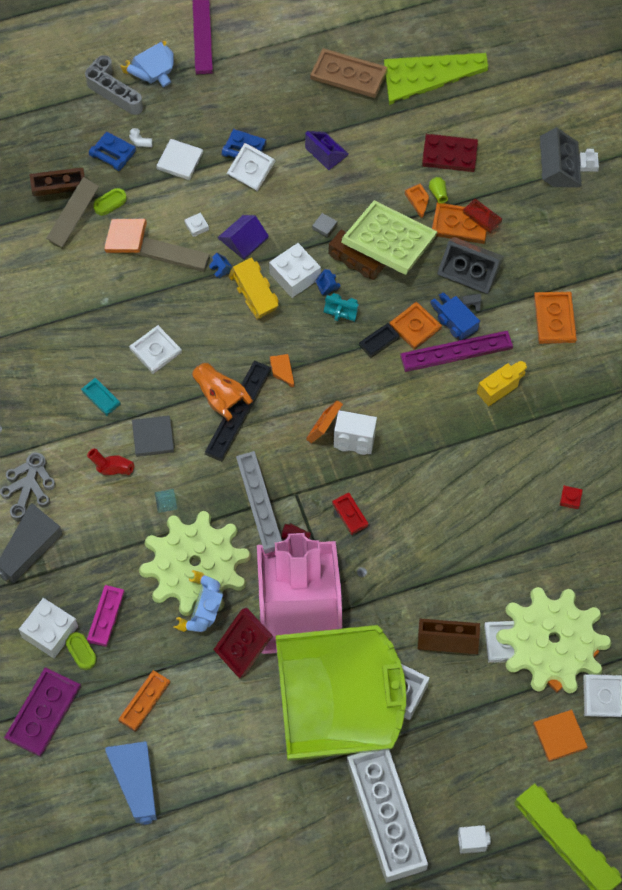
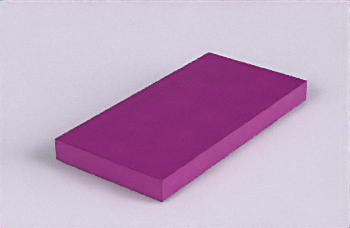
[4,667,81,757]

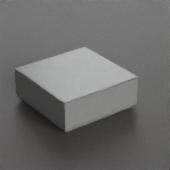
[312,213,337,237]

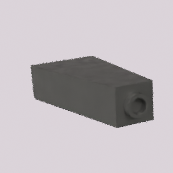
[0,503,62,584]

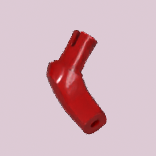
[87,448,134,475]

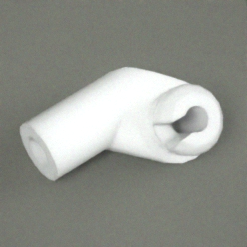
[129,128,153,148]

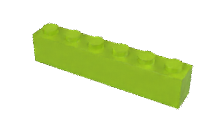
[514,783,622,890]

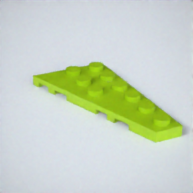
[384,53,488,105]

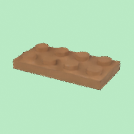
[310,49,387,98]

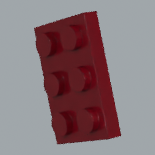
[422,134,478,172]
[213,607,273,679]

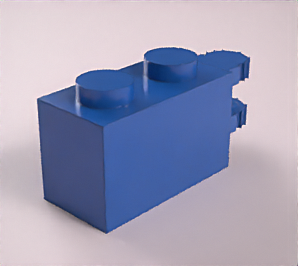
[430,293,480,340]

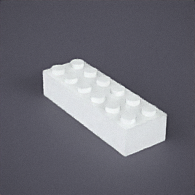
[347,749,428,883]

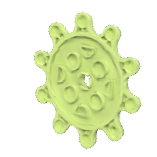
[139,511,251,616]
[496,587,611,693]

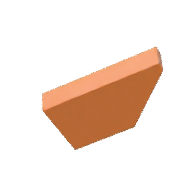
[405,183,429,218]
[270,354,294,387]

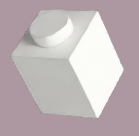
[458,825,490,854]

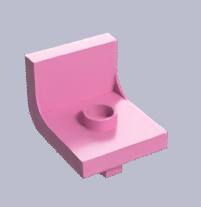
[257,533,342,654]

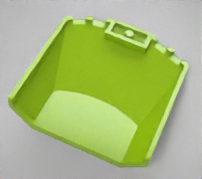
[275,625,406,761]

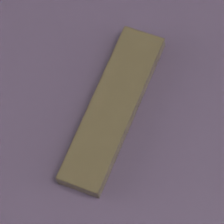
[46,177,99,248]
[135,237,210,272]

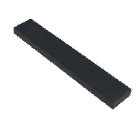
[205,360,271,462]

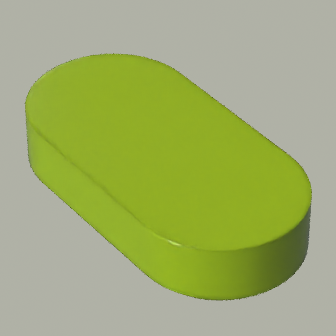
[93,188,127,216]
[66,632,96,670]

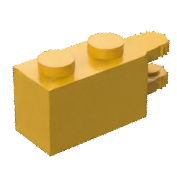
[477,361,527,407]

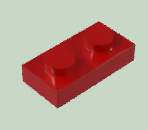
[332,492,368,535]

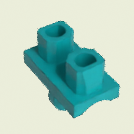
[323,293,359,321]

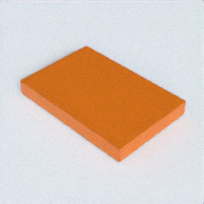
[432,202,490,244]
[534,292,577,344]

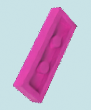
[87,585,125,647]

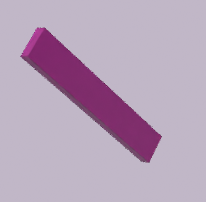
[192,0,213,74]
[400,330,513,372]

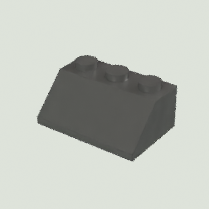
[540,127,582,187]
[437,237,504,294]

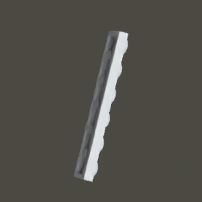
[236,451,282,554]

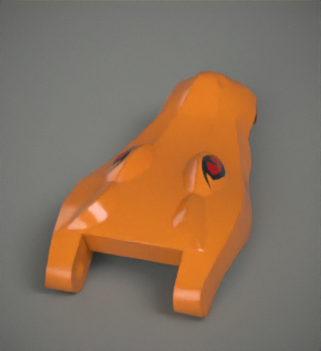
[192,363,253,421]

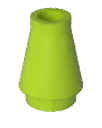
[429,177,448,204]

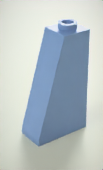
[105,741,157,825]

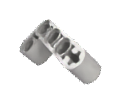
[85,55,143,115]

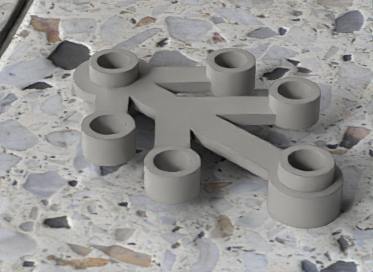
[0,452,55,521]

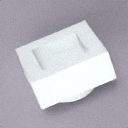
[184,213,209,237]

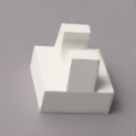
[579,149,599,171]

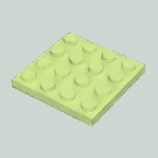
[341,200,437,275]

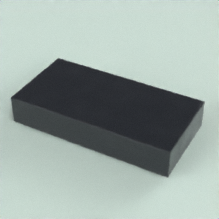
[359,323,400,358]

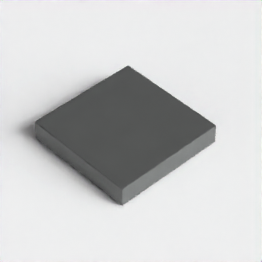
[132,415,174,457]

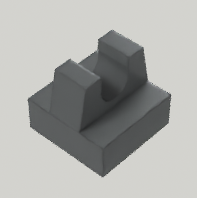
[459,294,482,311]

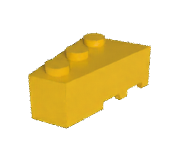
[228,257,279,319]

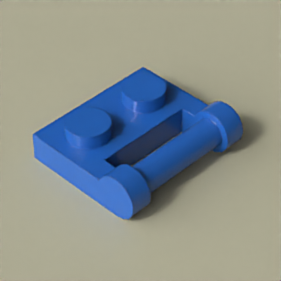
[222,129,266,158]
[89,131,136,171]

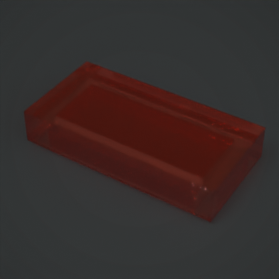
[463,199,502,233]

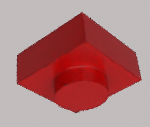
[559,485,583,509]

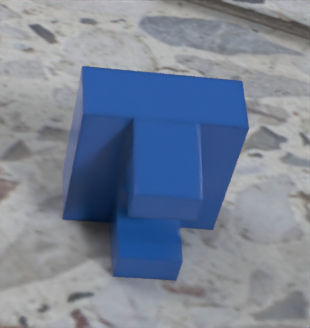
[209,253,232,278]
[315,269,340,295]

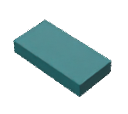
[81,378,121,416]

